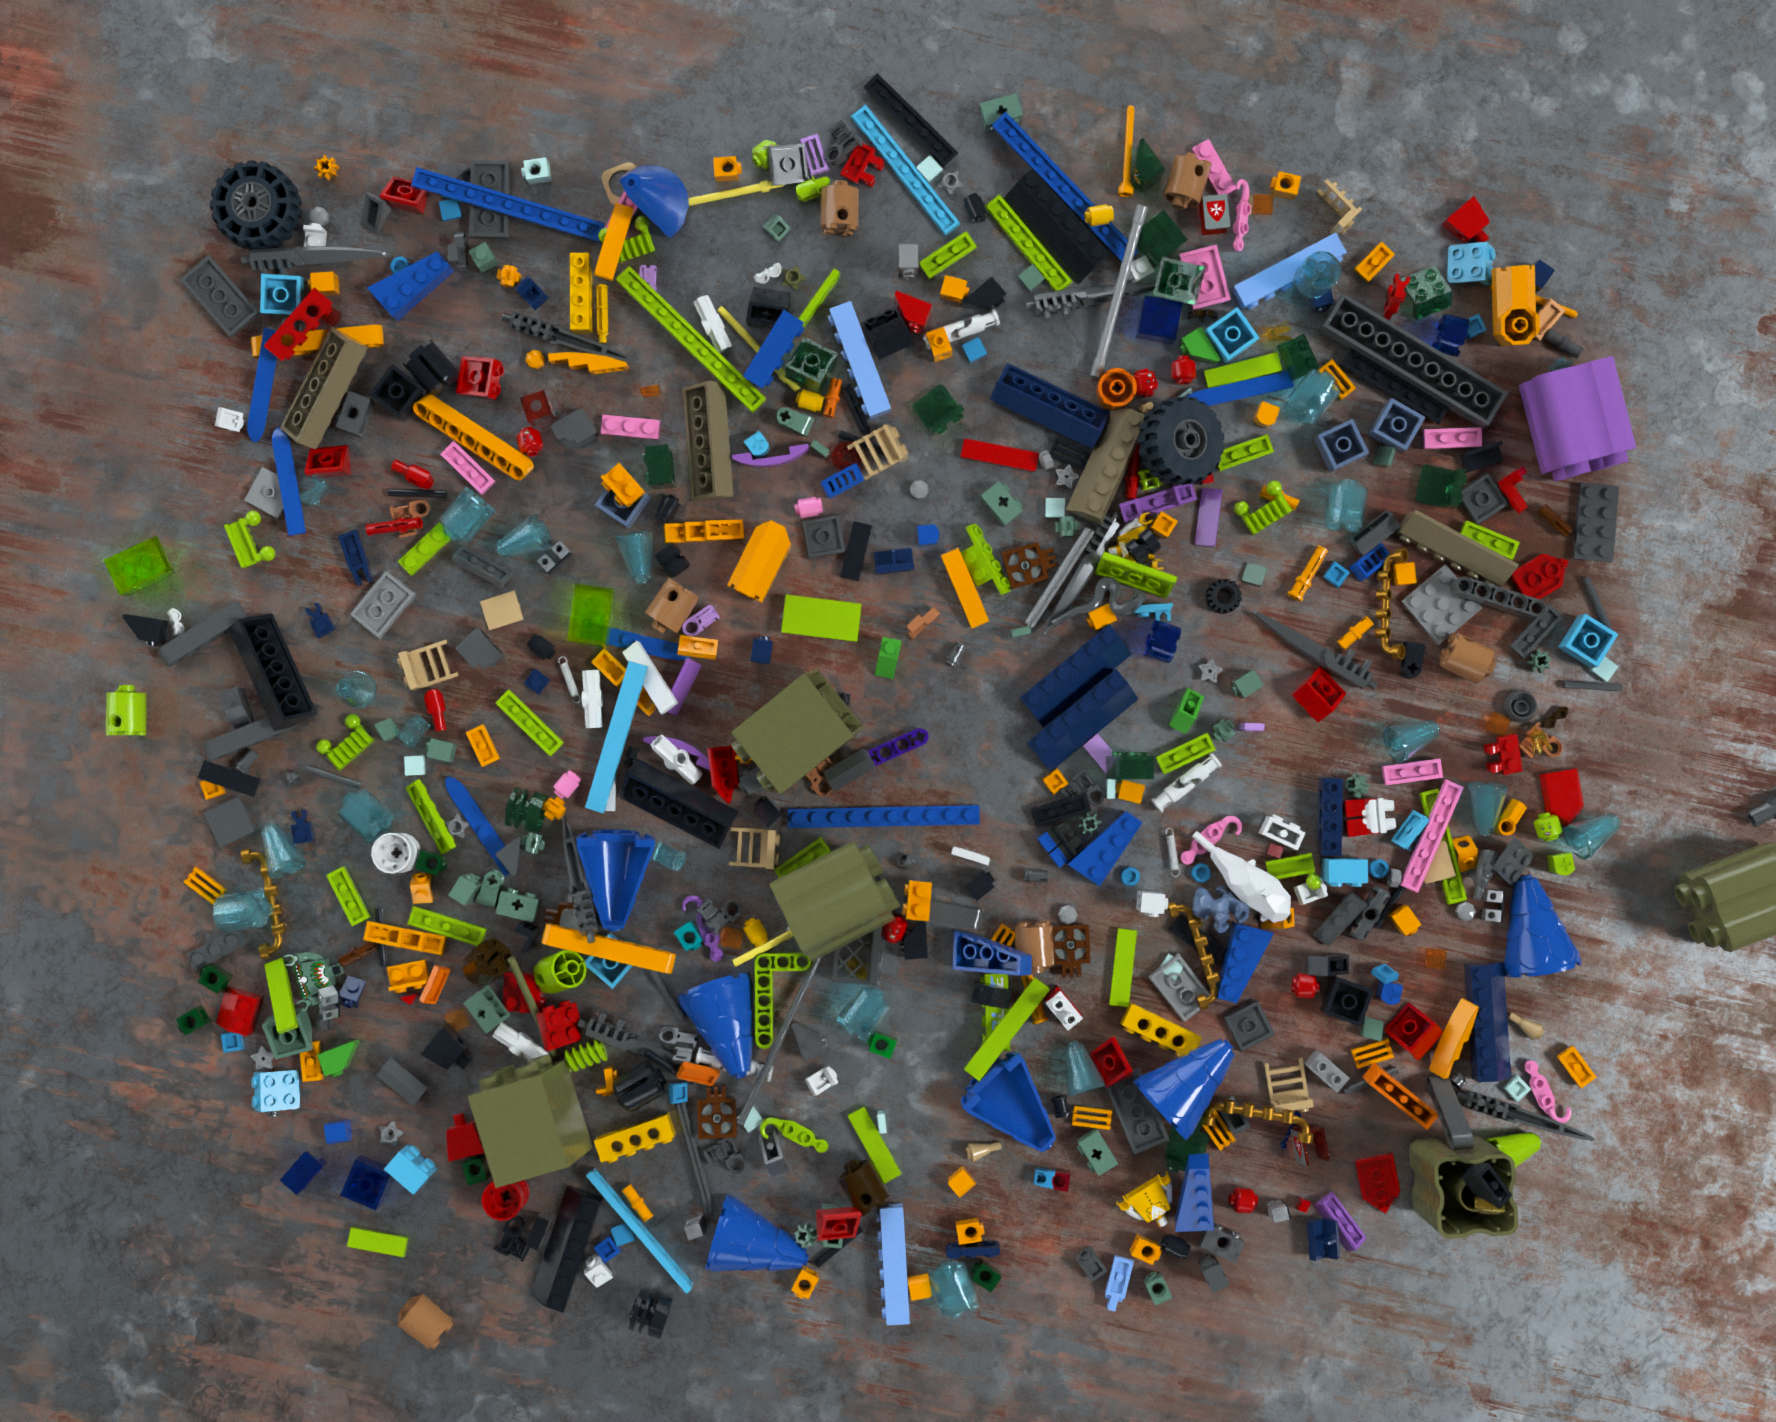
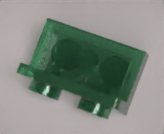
[1276,334,1319,381]

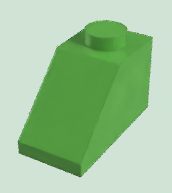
[1179,327,1221,365]
[875,637,902,679]
[1169,688,1204,734]
[317,1039,359,1078]

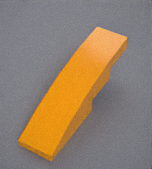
[594,203,634,281]
[548,352,629,375]
[663,519,744,544]
[940,548,989,628]
[591,648,657,716]
[363,921,448,955]
[1429,998,1479,1079]

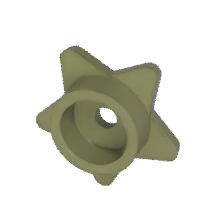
[782,265,806,290]

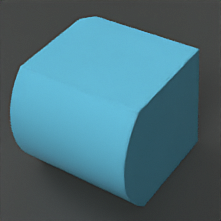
[744,431,770,458]

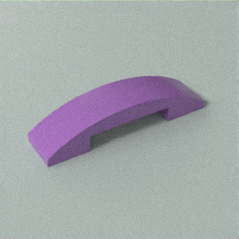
[732,444,809,468]
[1119,484,1197,523]
[643,736,710,770]

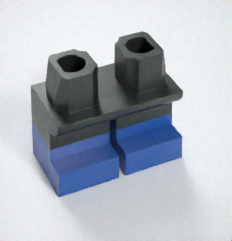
[1037,822,1083,868]

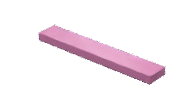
[1400,779,1464,893]

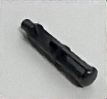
[840,384,871,436]

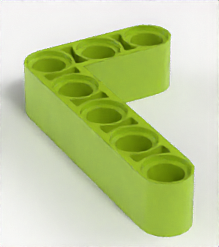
[755,952,811,1049]

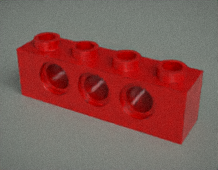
[264,287,333,361]

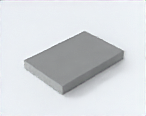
[349,570,417,639]
[1148,953,1210,1022]

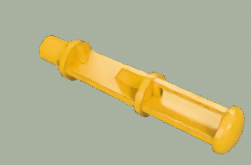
[596,284,608,344]

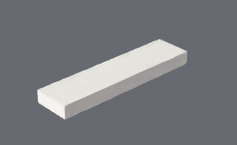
[622,641,678,714]

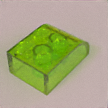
[103,536,175,597]
[567,584,615,648]

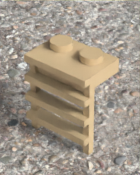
[1316,179,1362,235]
[847,424,909,480]
[397,640,459,691]
[729,827,780,869]
[1264,1058,1314,1113]

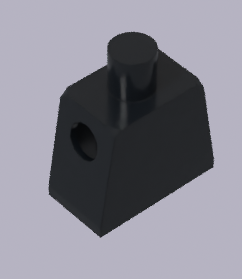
[421,1022,471,1070]

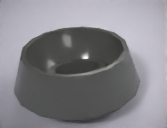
[1504,690,1538,723]

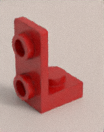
[1498,466,1528,514]

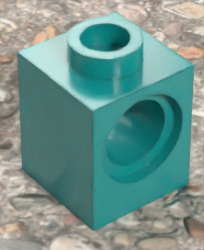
[674,920,703,952]

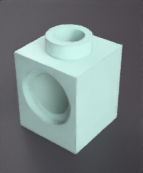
[521,157,552,185]

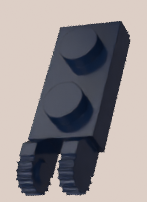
[338,530,374,586]
[945,1241,1000,1260]

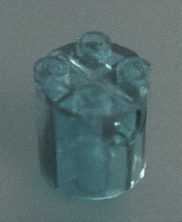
[1293,251,1341,299]
[1284,369,1340,424]
[1324,479,1368,533]
[439,486,496,543]
[338,788,395,844]
[213,889,273,932]
[835,985,890,1042]
[929,1260,979,1319]

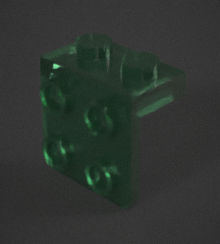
[1401,266,1452,320]
[912,384,965,436]
[1415,464,1467,510]
[1163,1126,1209,1173]

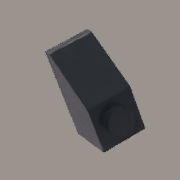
[962,277,1007,310]
[123,614,168,646]
[753,797,784,828]
[964,870,995,901]
[900,921,928,960]
[1307,954,1349,977]
[970,981,1012,1009]
[1461,1163,1512,1209]

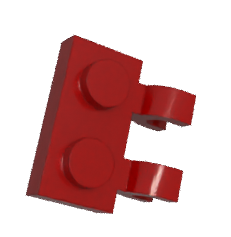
[840,143,885,188]
[1382,273,1411,320]
[1483,733,1523,775]

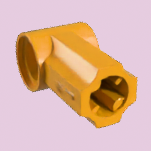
[1492,798,1527,835]

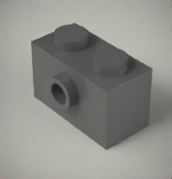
[738,766,763,795]

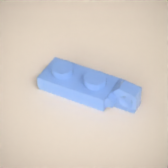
[1105,1255,1134,1312]

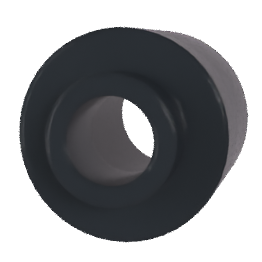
[964,193,989,224]
[655,494,681,524]
[526,634,556,661]
[1160,1233,1191,1259]

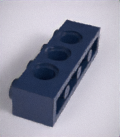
[1317,778,1343,856]

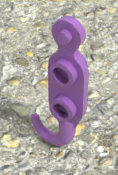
[682,895,723,962]

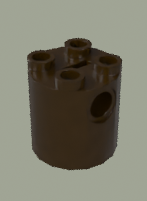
[462,938,512,986]
[837,1158,890,1217]

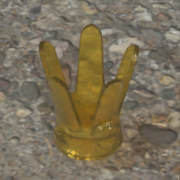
[1262,320,1292,342]
[1529,726,1553,756]

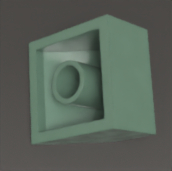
[262,1006,313,1060]

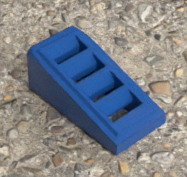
[821,463,865,499]
[1349,543,1390,582]

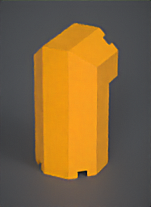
[1491,265,1540,346]
[727,520,792,604]

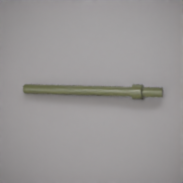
[507,956,559,1058]

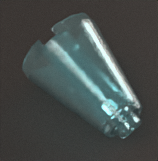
[496,513,552,558]
[615,530,654,584]
[336,671,377,709]
[1383,720,1440,763]
[1468,781,1508,836]
[1564,813,1620,860]
[261,823,306,879]
[1064,1041,1105,1096]

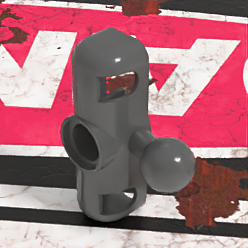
[1341,886,1390,941]

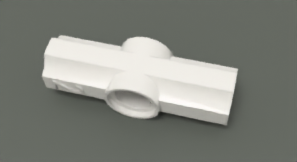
[693,295,733,354]
[582,670,603,728]
[651,735,703,784]
[492,1022,550,1060]

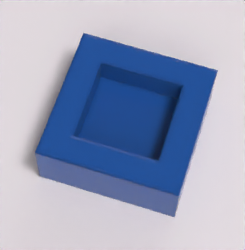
[594,1235,621,1263]

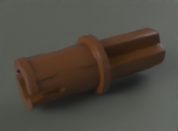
[1537,504,1572,537]
[338,941,377,967]

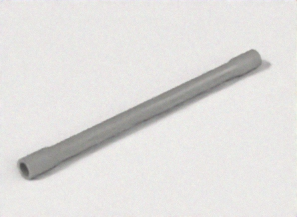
[1090,204,1148,378]

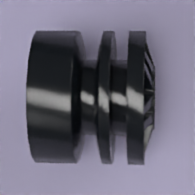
[629,1289,673,1339]

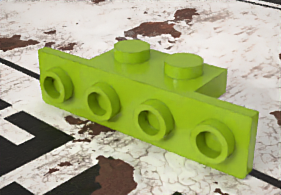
[961,523,1011,595]

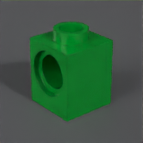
[867,1031,897,1059]

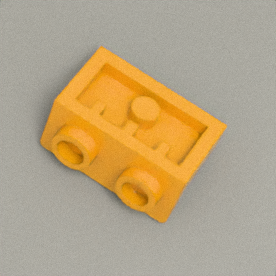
[600,463,645,508]
[902,880,932,921]
[387,959,429,993]

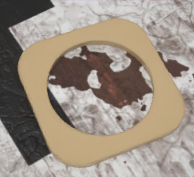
[601,162,636,205]

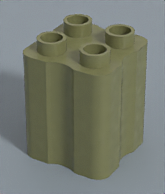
[769,840,901,962]
[1674,842,1776,952]
[1409,1136,1518,1239]

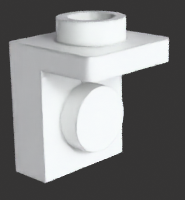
[303,223,327,247]
[1128,255,1154,283]
[215,407,244,432]

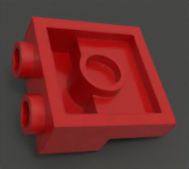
[456,356,504,400]
[503,972,546,1013]
[536,1000,581,1051]

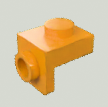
[410,872,434,904]
[595,1065,619,1096]

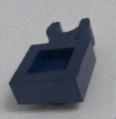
[305,603,337,639]
[291,809,315,844]

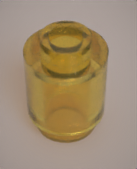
[844,957,868,980]
[1474,1197,1505,1215]

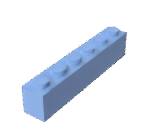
[1231,233,1347,310]
[827,301,891,419]
[876,1203,910,1325]

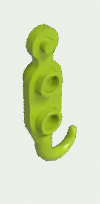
[760,1117,828,1153]

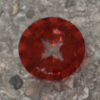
[832,441,862,472]

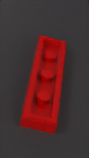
[960,438,1039,472]

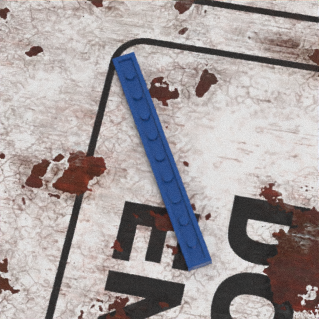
[991,112,1139,264]
[411,167,605,243]
[788,805,980,828]

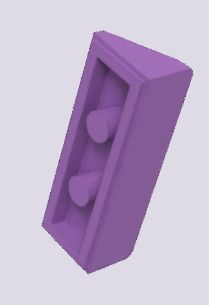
[1194,488,1223,548]
[667,658,701,716]
[1314,1191,1367,1252]

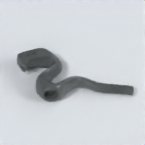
[1051,576,1146,628]

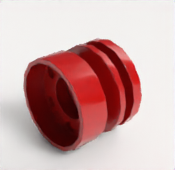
[481,1180,530,1221]

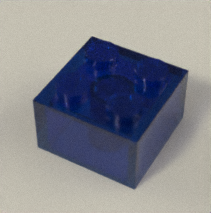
[1135,295,1183,345]
[340,1155,393,1210]

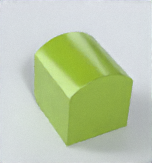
[1546,852,1575,876]

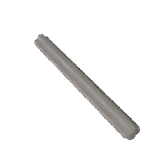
[1025,527,1094,628]

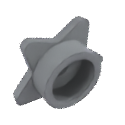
[938,171,963,195]
[1055,464,1079,489]
[1198,658,1223,683]
[445,814,469,838]
[251,1045,274,1070]
[379,1121,403,1146]

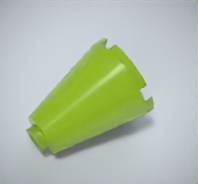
[1485,1132,1541,1168]

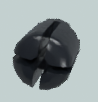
[403,339,459,396]
[613,1059,669,1112]

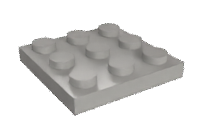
[1400,564,1482,645]

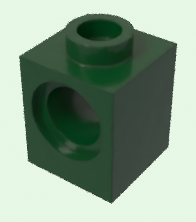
[415,849,448,876]
[198,963,233,994]
[176,1005,212,1036]
[462,1155,491,1186]
[971,1259,1002,1293]

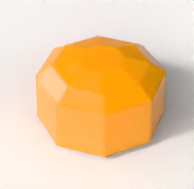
[525,350,545,370]

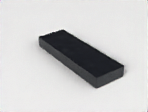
[840,521,872,582]
[197,760,261,797]
[1031,792,1092,827]
[1168,914,1226,964]

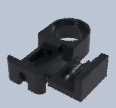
[494,1215,531,1262]

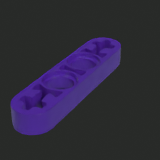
[868,728,929,767]

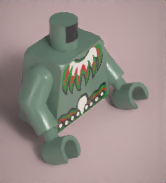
[283,952,344,1012]

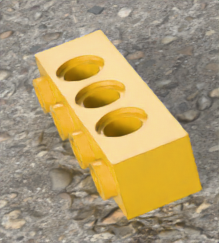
[570,253,593,334]
[1120,1002,1202,1057]
[594,1112,676,1164]

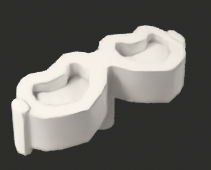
[753,263,782,284]
[167,608,185,638]

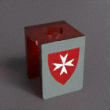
[1199,194,1231,236]
[520,390,557,427]
[1290,1124,1330,1166]

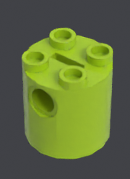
[106,685,147,735]
[533,950,587,994]

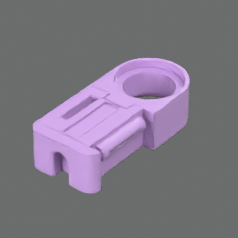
[639,265,658,292]
[682,605,720,637]

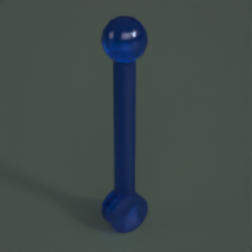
[1280,1111,1301,1149]

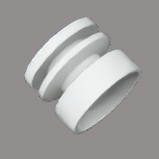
[371,833,421,873]

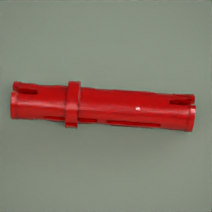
[1125,443,1141,500]
[365,517,423,536]

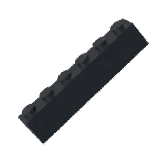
[1003,168,1110,284]
[229,613,317,731]
[618,758,739,849]
[530,1185,604,1313]

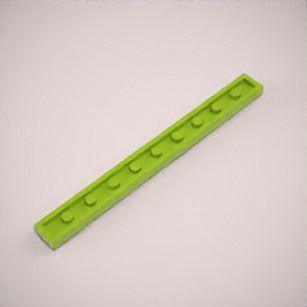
[616,266,766,414]

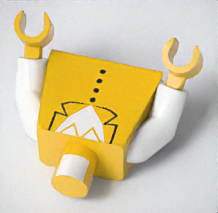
[1107,512,1164,570]
[1116,1171,1172,1227]

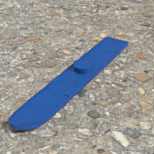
[247,328,277,442]
[1187,370,1294,406]
[272,427,306,536]
[579,621,691,661]
[445,777,519,876]

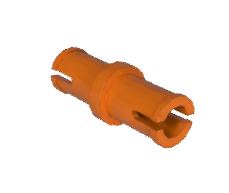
[822,378,842,418]

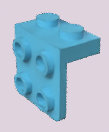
[1447,242,1496,286]
[251,1070,300,1112]

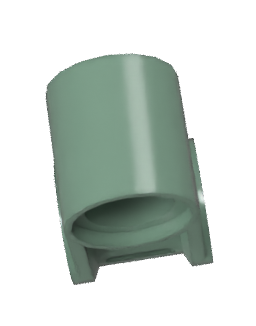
[777,407,815,437]
[476,870,505,908]

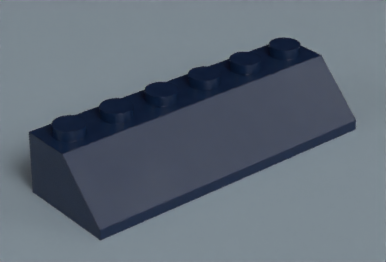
[989,363,1110,449]
[1019,624,1131,727]
[1026,669,1138,772]
[1464,962,1511,1083]

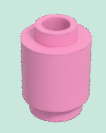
[795,497,823,519]
[553,770,581,799]

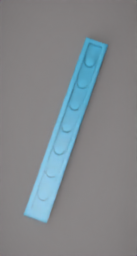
[851,104,960,236]
[585,661,648,813]
[586,1168,693,1294]

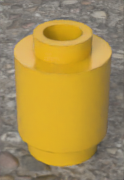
[1084,204,1114,227]
[795,389,825,412]
[743,917,769,947]

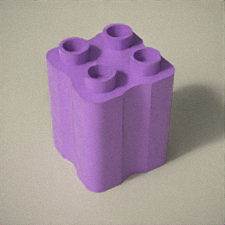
[1518,356,1637,482]

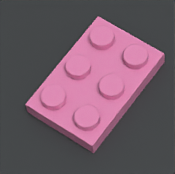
[1179,244,1231,311]

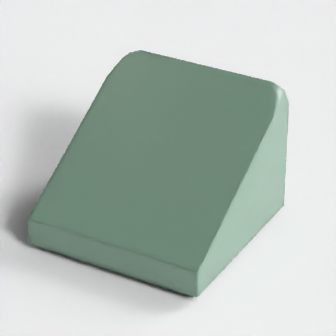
[762,214,791,242]
[1373,446,1396,468]
[1241,563,1267,587]
[374,718,400,741]
[1360,1016,1384,1041]

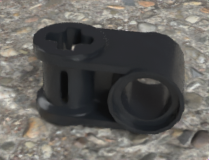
[1400,641,1425,679]

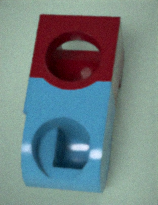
[1033,1167,1071,1192]

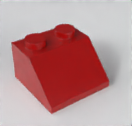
[895,290,932,334]
[1292,666,1347,723]
[216,986,264,1036]
[1383,1002,1443,1061]

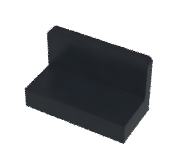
[1459,441,1504,473]
[514,921,542,953]

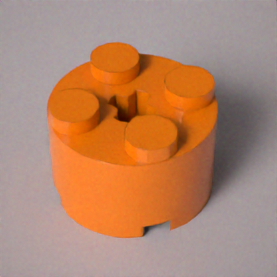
[1096,368,1137,410]

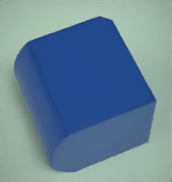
[917,524,939,547]
[1376,980,1403,1005]
[324,1119,352,1145]

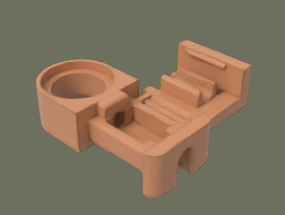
[390,499,431,538]
[906,607,941,640]
[1519,722,1563,759]
[805,757,835,796]

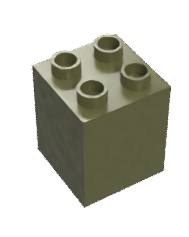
[731,668,865,794]
[467,1054,593,1188]

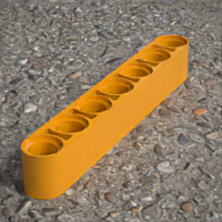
[251,325,384,359]
[413,394,534,481]
[541,923,676,974]

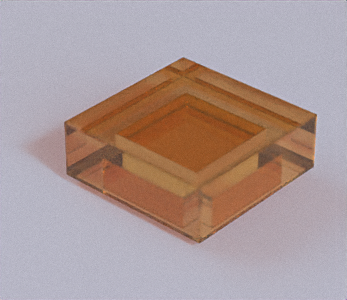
[1252,194,1274,216]
[640,384,662,398]
[1484,711,1511,736]
[721,927,744,949]
[1424,948,1447,970]
[444,1007,471,1032]

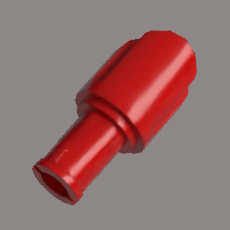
[391,459,434,489]
[424,689,447,732]

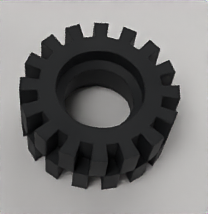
[1205,578,1242,614]

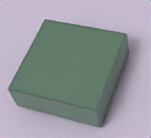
[1018,264,1045,292]
[810,440,830,459]
[1010,626,1031,638]

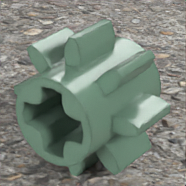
[1055,516,1079,537]
[1526,649,1552,673]
[1212,719,1235,742]
[1344,773,1370,798]
[1077,812,1102,836]
[521,832,546,854]
[794,1223,817,1248]

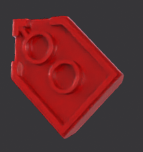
[1510,553,1569,599]
[707,745,740,804]
[1539,768,1584,828]
[1355,1153,1401,1214]

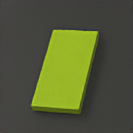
[1094,552,1177,598]
[781,594,862,642]

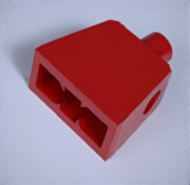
[1442,196,1490,243]
[446,1112,485,1162]

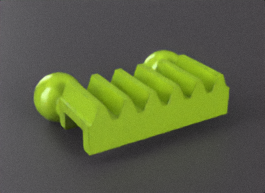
[598,216,655,263]
[1234,480,1293,535]
[224,511,276,568]
[316,714,375,771]
[1265,853,1322,890]

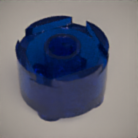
[1431,314,1470,357]
[1143,619,1181,663]

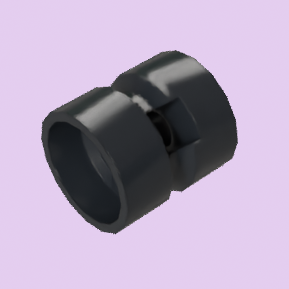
[1125,528,1162,564]
[655,542,691,579]

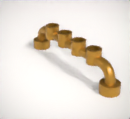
[1375,548,1408,660]
[241,848,286,959]
[1168,902,1220,1011]
[1199,1099,1314,1143]

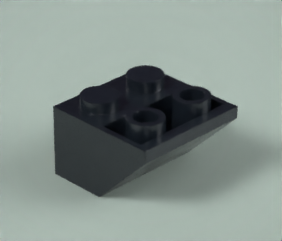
[746,287,791,329]
[861,307,914,360]

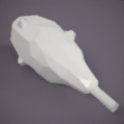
[1192,831,1291,923]

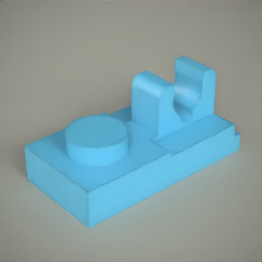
[1133,603,1173,622]
[1391,810,1430,851]

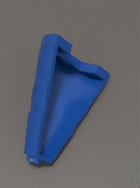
[619,165,689,238]
[576,829,655,931]
[1504,874,1582,978]
[677,973,753,1079]
[1133,1039,1235,1140]
[961,1052,1056,1153]
[705,1194,809,1272]

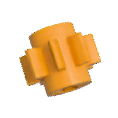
[314,155,340,181]
[496,265,521,288]
[542,797,567,821]

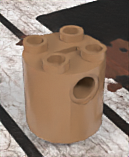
[1163,153,1212,210]
[820,180,859,237]
[645,578,699,634]
[1438,632,1496,684]
[1014,921,1054,973]
[397,1294,454,1350]

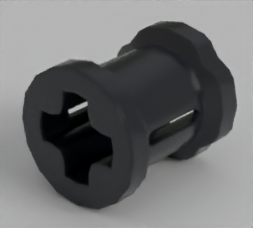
[1051,1094,1072,1118]

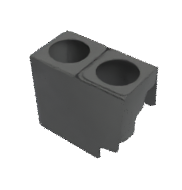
[550,407,599,451]
[455,627,505,669]

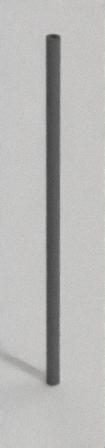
[737,957,822,1126]

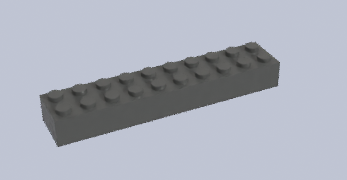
[1319,293,1508,429]

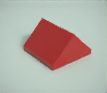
[380,176,429,214]
[304,445,351,478]
[1089,1036,1133,1088]
[816,1207,862,1241]

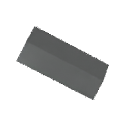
[1349,510,1401,557]
[823,748,875,792]
[376,1058,428,1106]

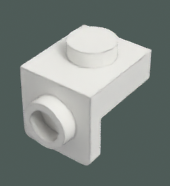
[1293,878,1328,905]
[804,1066,838,1096]
[582,1252,613,1288]

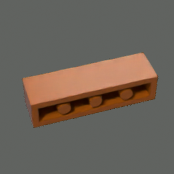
[1362,1062,1438,1130]

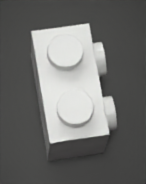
[1258,814,1305,850]
[1136,890,1168,917]

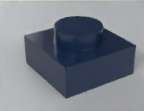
[523,668,551,695]

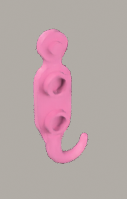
[1233,179,1251,252]
[1180,816,1242,865]
[1524,1060,1571,1123]

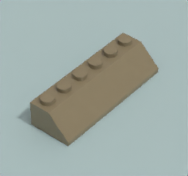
[280,326,367,450]
[683,381,733,502]
[1066,408,1145,525]
[1396,510,1519,587]

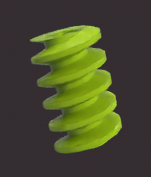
[564,1039,608,1073]

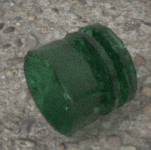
[505,787,549,833]

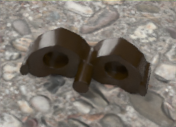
[1188,309,1218,323]
[1542,706,1568,729]

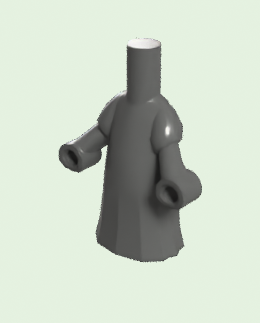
[1467,849,1499,901]

